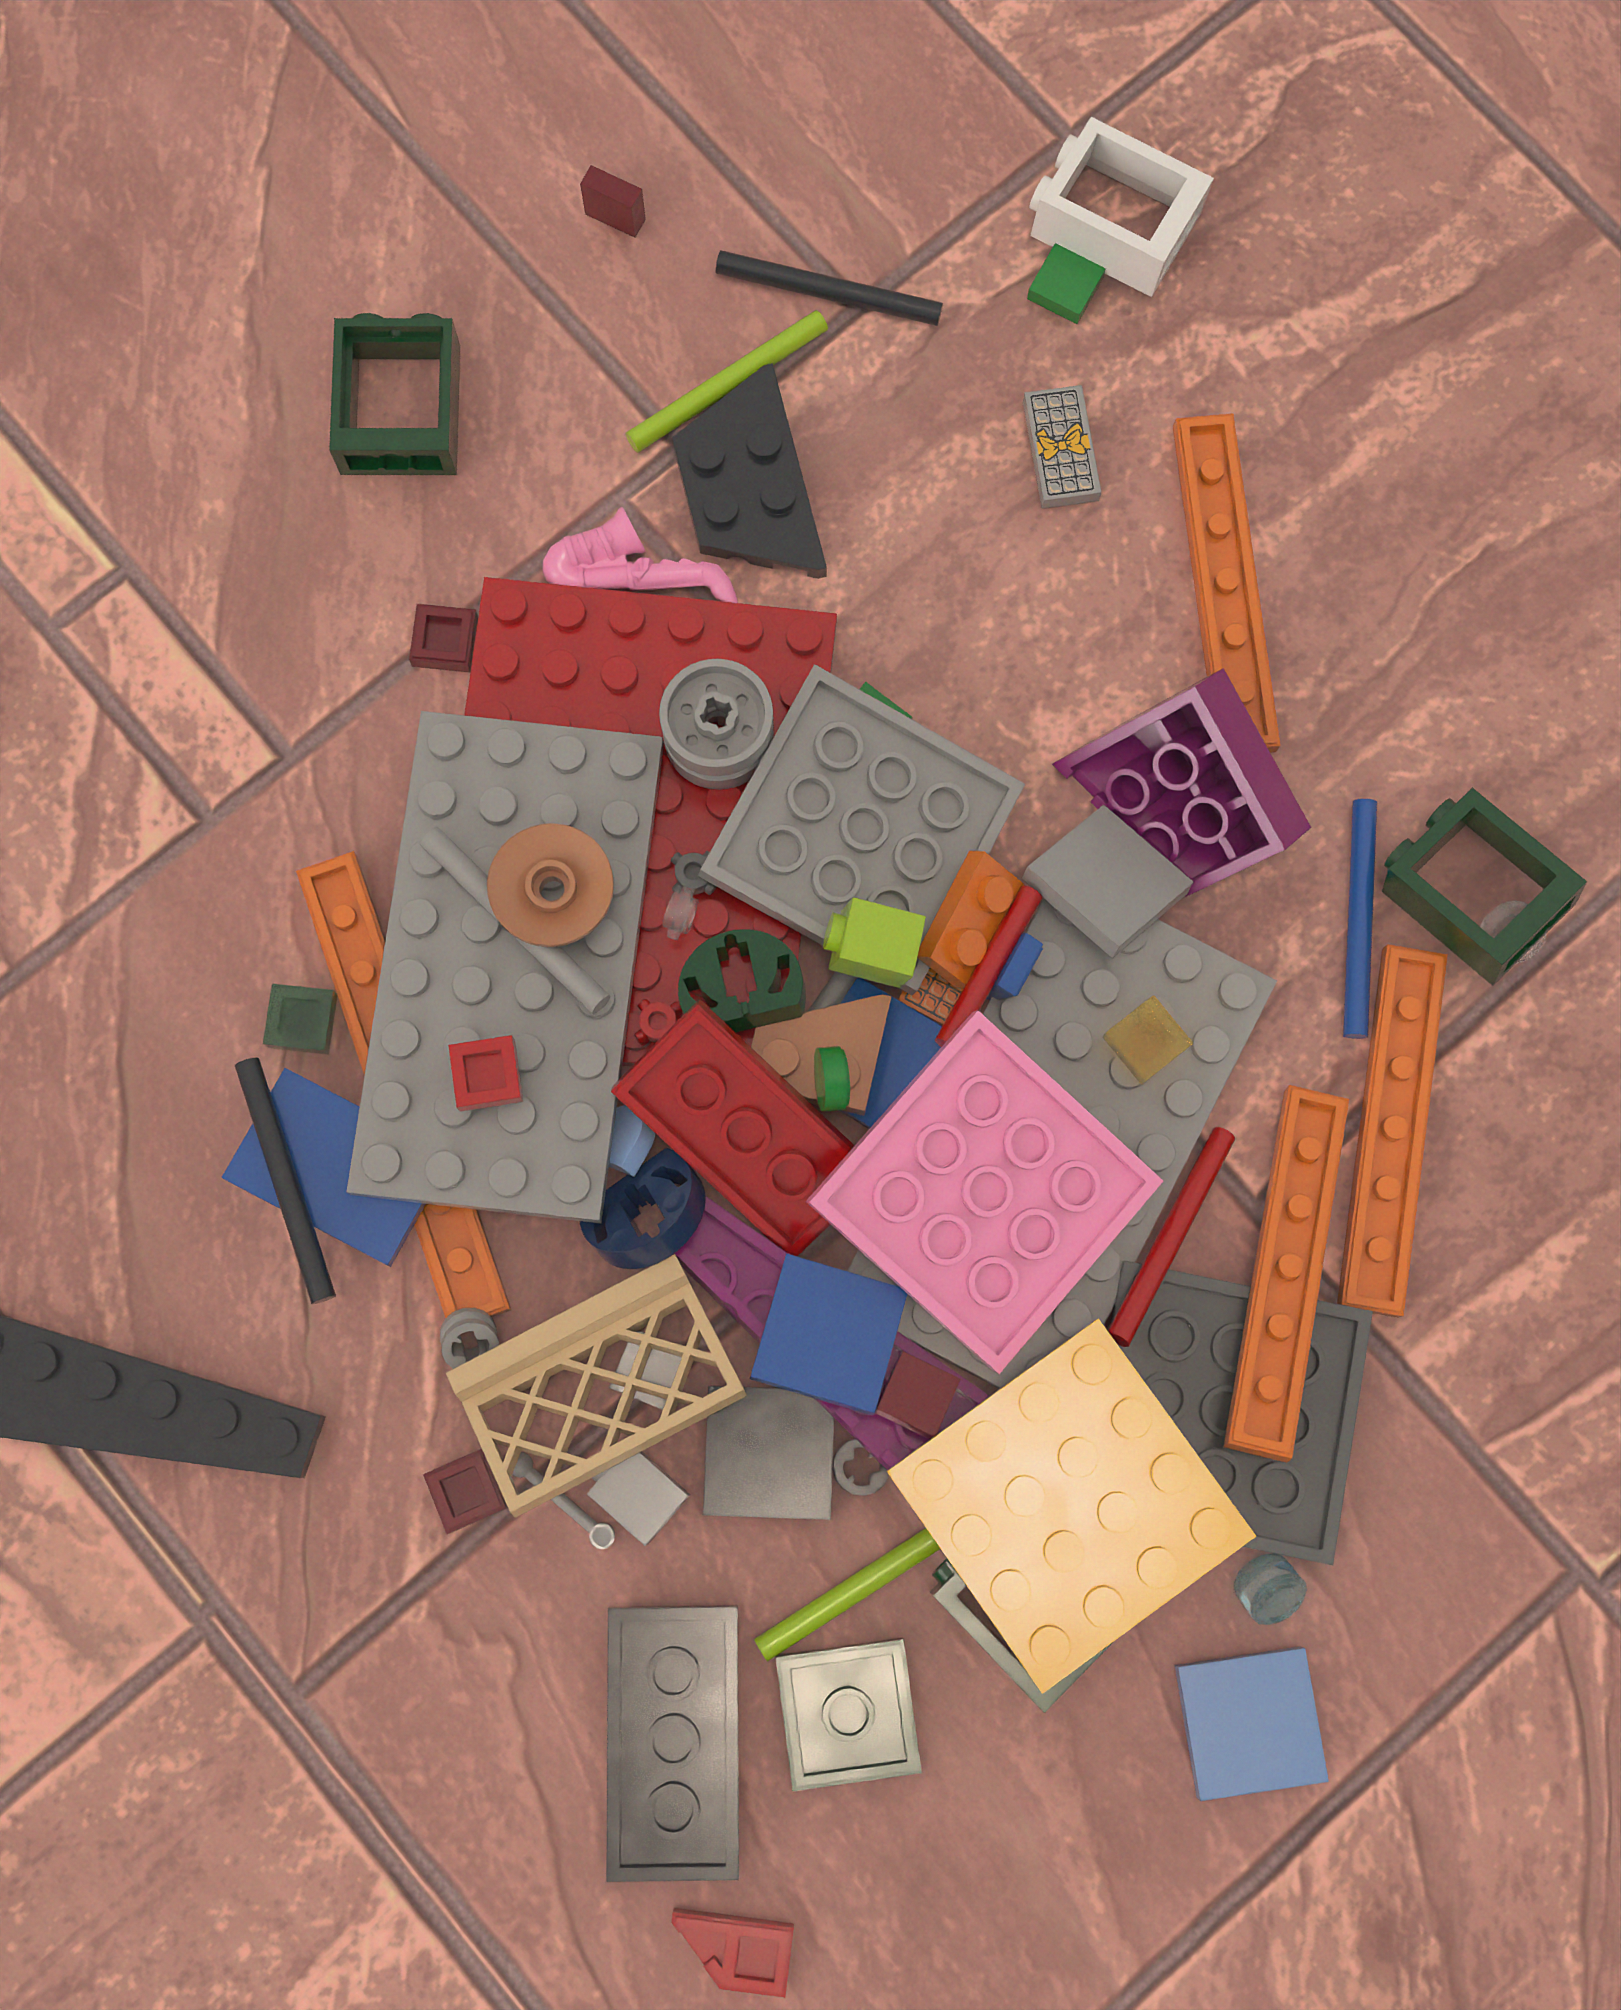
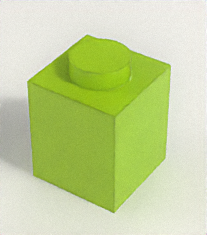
[823,897,926,988]

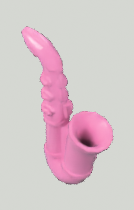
[543,507,738,603]

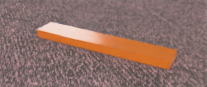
[1173,413,1281,753]
[1337,944,1448,1318]
[1223,1085,1349,1463]

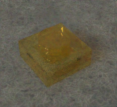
[1102,995,1193,1085]

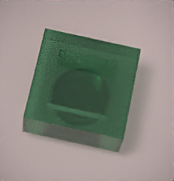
[263,984,338,1055]

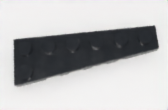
[0,1314,326,1478]

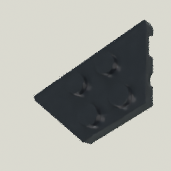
[672,363,827,579]

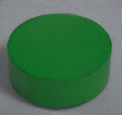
[814,1046,850,1112]

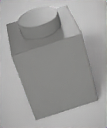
[587,1451,691,1546]

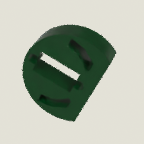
[678,929,806,1032]

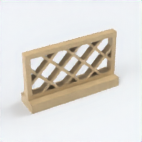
[446,1254,747,1518]

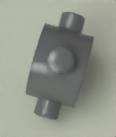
[671,851,717,897]

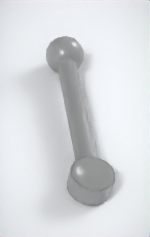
[512,1452,615,1549]

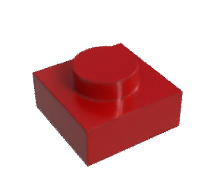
[448,1035,523,1112]

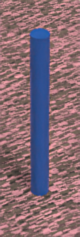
[1343,799,1377,1039]

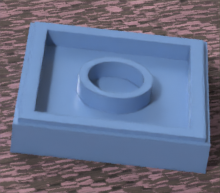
[1175,1646,1329,1801]

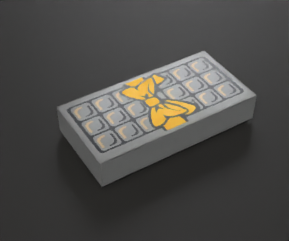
[1023,385,1101,509]

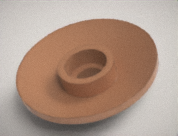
[487,823,614,947]

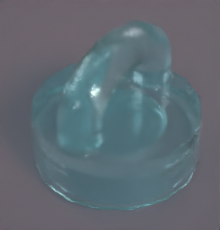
[1234,1553,1307,1625]

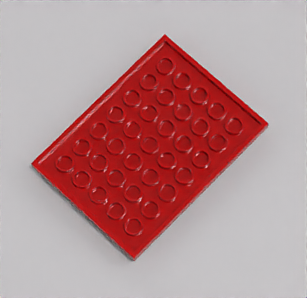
[464,577,837,1067]

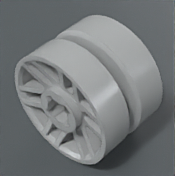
[659,659,774,790]

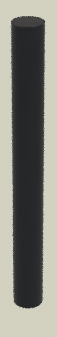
[715,250,943,326]
[235,1057,336,1304]

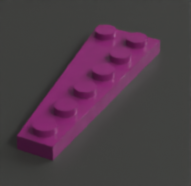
[671,1196,989,1470]

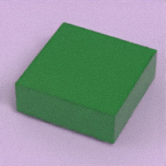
[1027,243,1106,324]

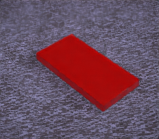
[611,999,855,1256]

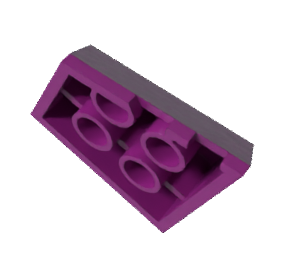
[1052,668,1312,897]

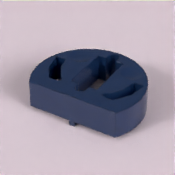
[580,1148,706,1269]

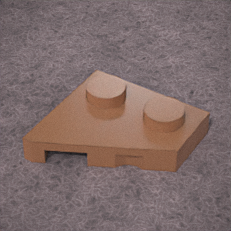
[751,994,891,1116]

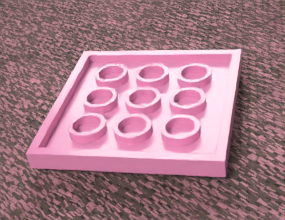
[806,1011,1163,1374]

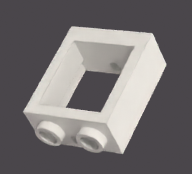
[1029,117,1214,297]

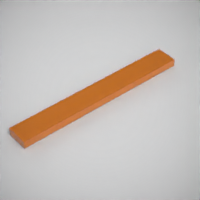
[296,851,511,1318]

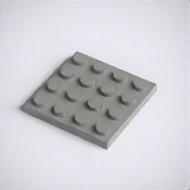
[697,664,1025,995]

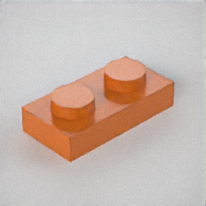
[917,851,1024,988]

